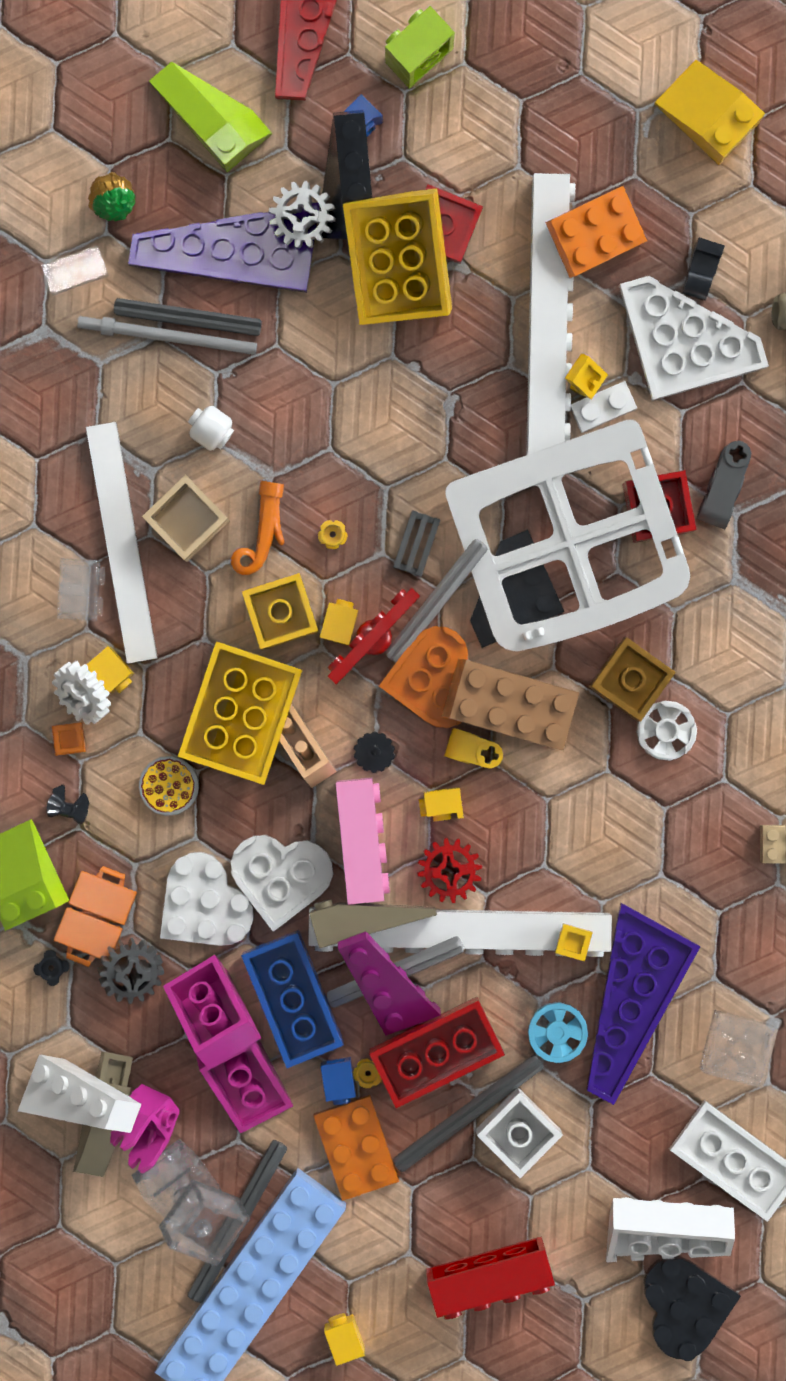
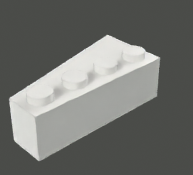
[18,1055,141,1133]

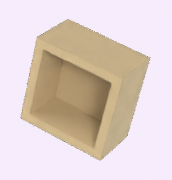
[142,474,230,562]

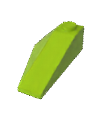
[149,62,272,172]

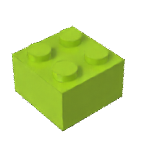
[385,6,455,89]

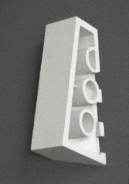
[606,1197,735,1262]

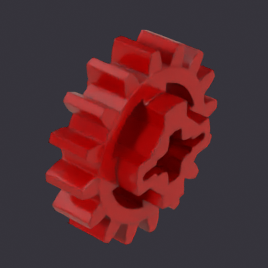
[417,838,482,903]

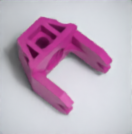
[110,1084,180,1174]

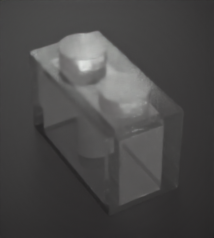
[57,558,105,622]

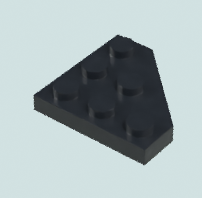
[470,529,565,648]

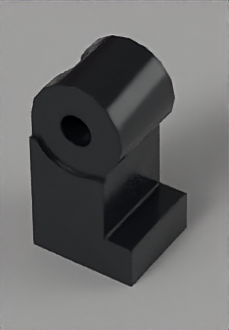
[682,237,725,301]

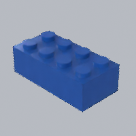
[241,930,344,1068]

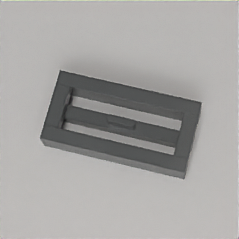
[393,510,440,577]

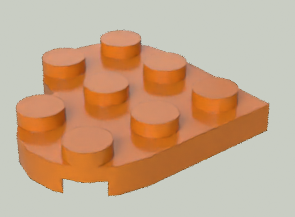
[379,626,468,728]

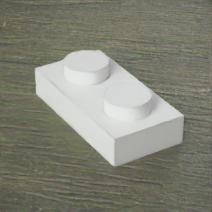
[571,381,637,433]

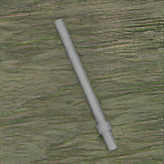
[77,316,257,355]

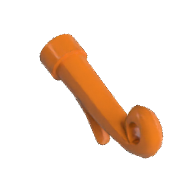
[231,481,285,575]

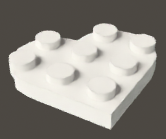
[231,835,333,932]
[160,852,254,946]

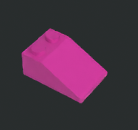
[196,1040,293,1134]

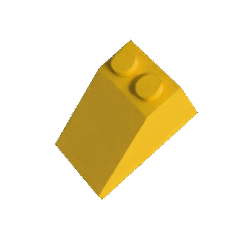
[654,60,765,165]

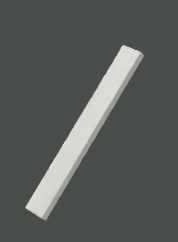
[86,422,158,664]

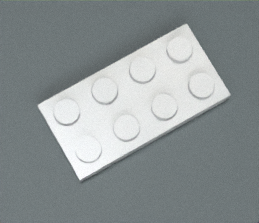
[669,1100,786,1222]

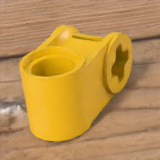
[444,728,503,768]

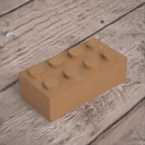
[442,658,580,751]

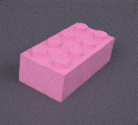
[336,777,390,905]

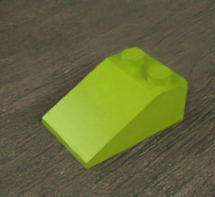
[0,819,70,931]

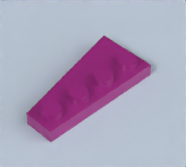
[338,931,441,1036]

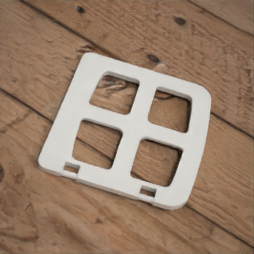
[445,420,690,651]

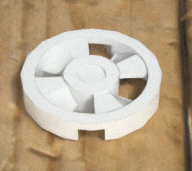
[636,701,697,761]

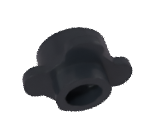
[33,950,70,986]

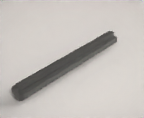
[114,298,262,336]

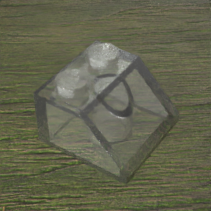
[132,1139,222,1226]

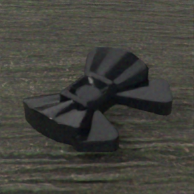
[47,785,90,824]

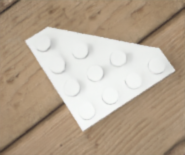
[619,276,769,401]

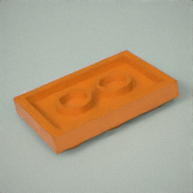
[545,186,647,278]
[313,1095,399,1201]

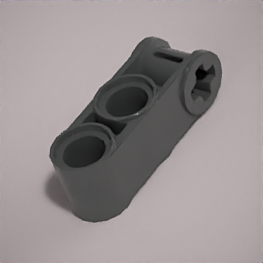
[696,441,752,530]

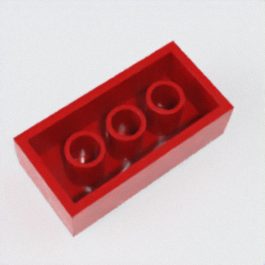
[369,997,505,1108]
[426,1236,555,1320]

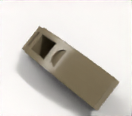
[73,1052,133,1177]

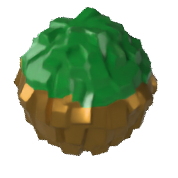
[88,172,135,222]

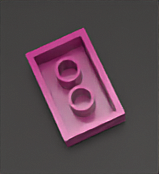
[163,955,261,1070]

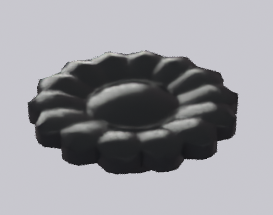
[354,731,395,773]

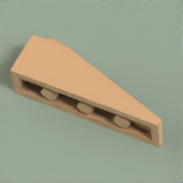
[279,704,337,788]

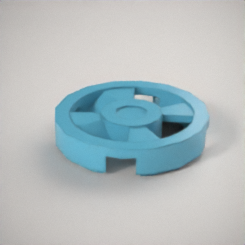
[528,1002,588,1063]

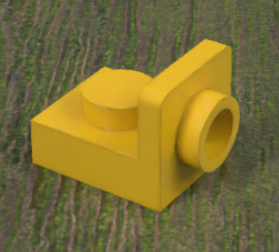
[565,353,608,400]

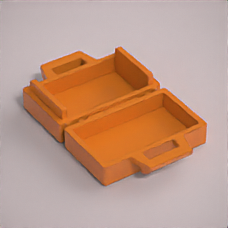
[53,866,137,967]

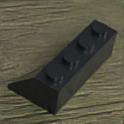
[318,110,372,239]

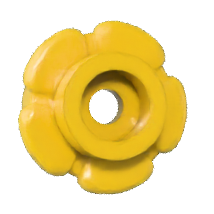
[318,520,348,550]
[353,1058,382,1088]

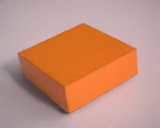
[52,722,86,756]

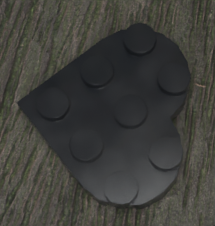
[644,1256,741,1361]

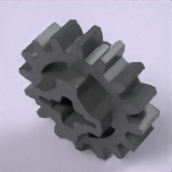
[97,938,164,1004]

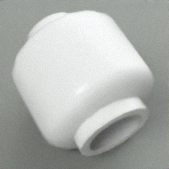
[188,406,234,451]

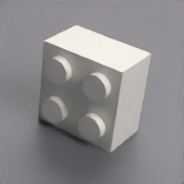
[476,1088,563,1178]

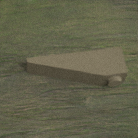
[309,899,437,948]

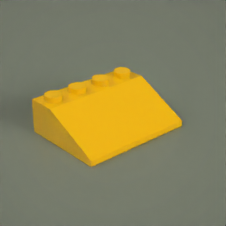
[343,188,452,325]
[178,641,302,785]

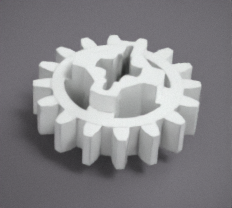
[269,181,336,249]
[52,661,111,725]

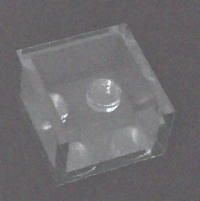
[159,1179,250,1266]

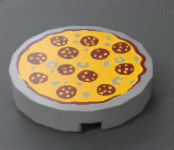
[139,756,199,816]

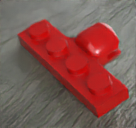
[327,588,420,685]

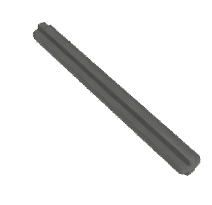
[393,1055,544,1172]
[188,1140,287,1303]

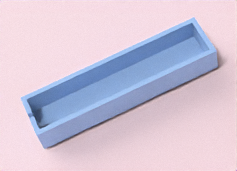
[155,1168,346,1381]

